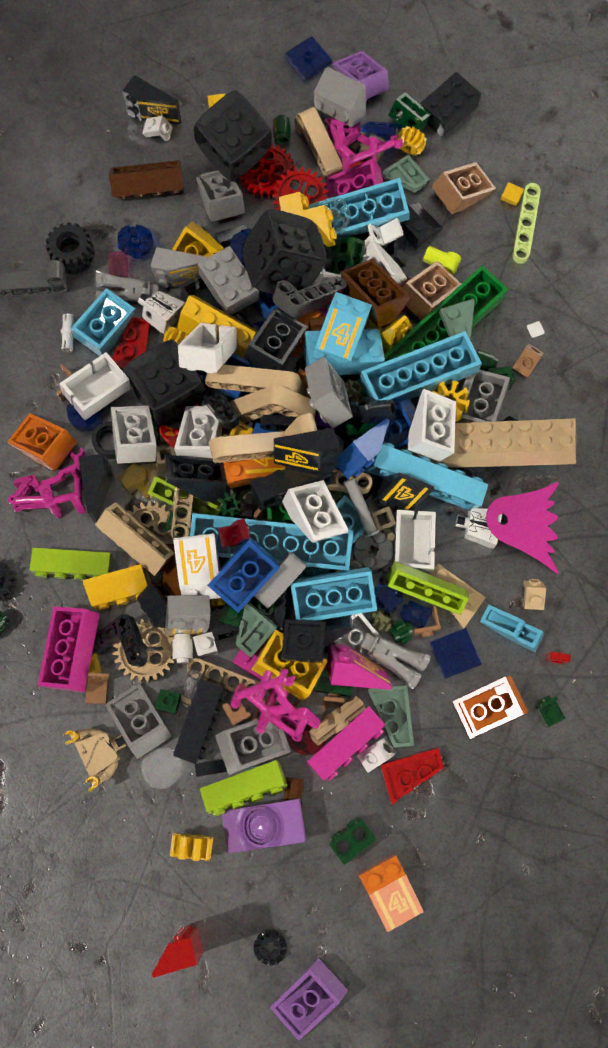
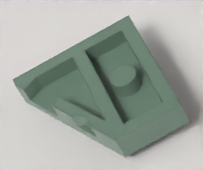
[382,155,430,193]
[439,299,474,339]
[235,602,278,658]

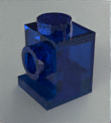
[374,582,404,615]
[400,600,432,628]

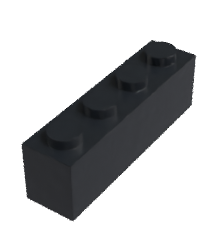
[251,467,334,511]
[173,676,227,764]

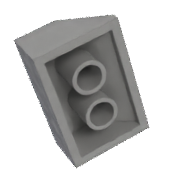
[314,67,366,127]

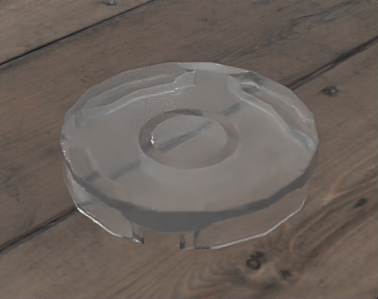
[141,748,182,789]

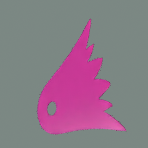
[486,482,559,575]

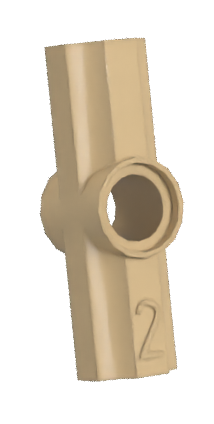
[308,695,366,746]

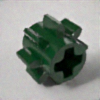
[217,492,241,517]
[390,619,414,645]

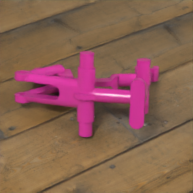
[325,118,403,174]
[8,448,86,518]
[231,669,320,742]

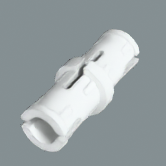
[60,313,74,352]

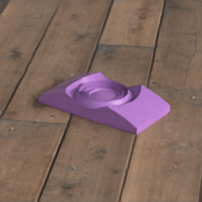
[222,799,306,853]

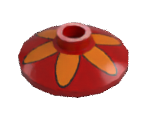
[159,424,180,448]

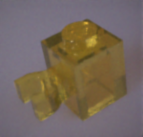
[117,463,151,499]

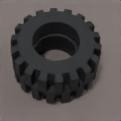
[45,222,95,274]

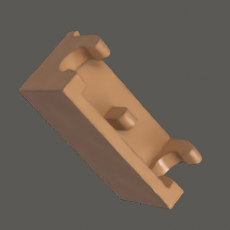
[222,702,252,727]

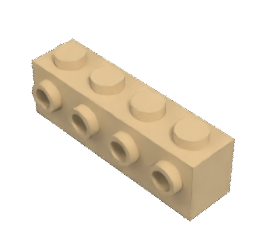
[95,502,175,576]

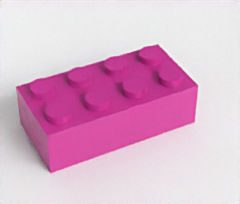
[37,606,100,693]
[307,707,385,782]

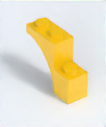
[279,192,337,247]

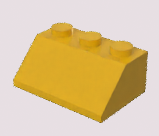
[82,564,148,611]
[251,629,327,701]

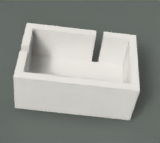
[178,323,237,373]
[59,352,130,420]
[393,510,436,574]

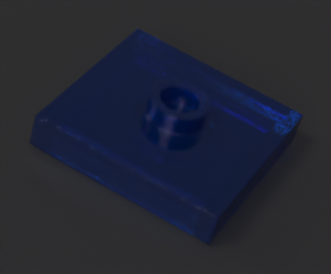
[285,36,332,80]
[361,121,402,136]
[429,628,481,679]

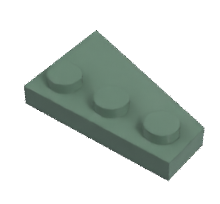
[367,685,414,748]

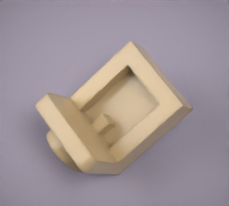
[523,579,546,610]

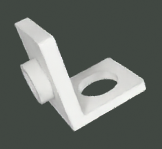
[367,218,403,246]
[357,736,397,772]

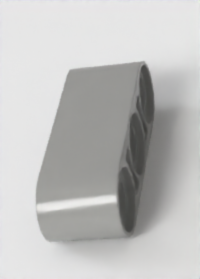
[254,551,307,608]

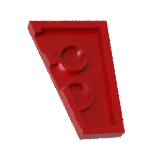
[380,747,444,805]

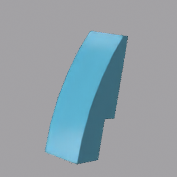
[480,605,544,652]

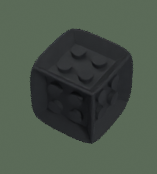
[194,90,272,182]
[243,209,326,294]
[125,339,206,428]

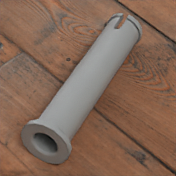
[344,478,380,537]

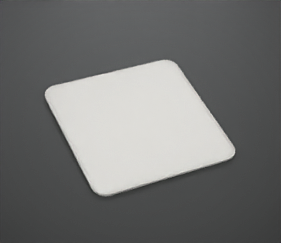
[527,321,545,338]

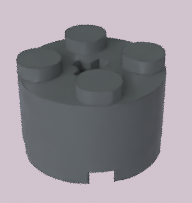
[353,532,393,574]

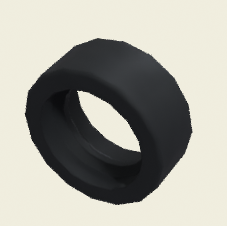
[91,421,116,459]

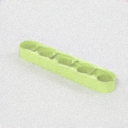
[512,183,541,264]

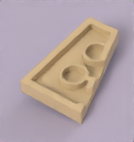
[430,564,486,629]

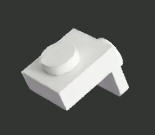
[142,116,173,141]

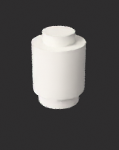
[172,634,193,664]

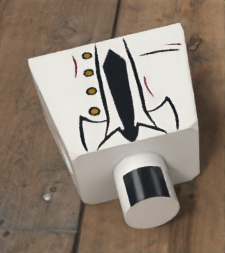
[138,291,185,334]
[455,508,502,549]

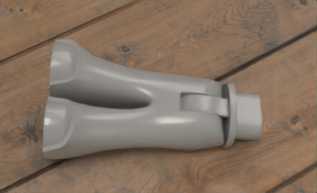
[96,270,158,302]
[360,633,431,689]

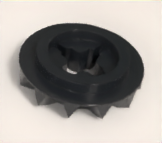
[253,930,287,966]

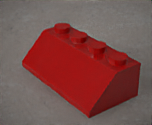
[152,924,204,978]

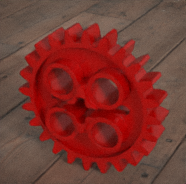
[239,143,295,199]
[272,167,330,211]

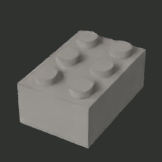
[198,246,259,315]
[305,356,353,428]
[456,369,510,423]

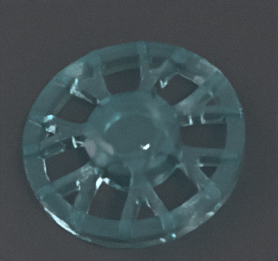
[319,197,351,233]

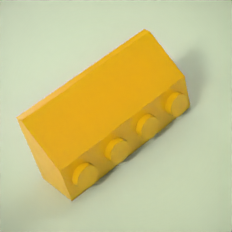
[177,295,258,358]

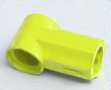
[423,246,461,276]

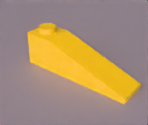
[172,221,224,257]
[380,315,413,355]

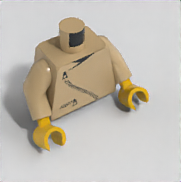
[63,728,127,792]

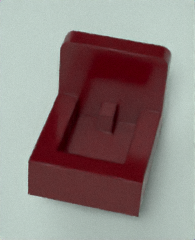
[218,518,250,548]

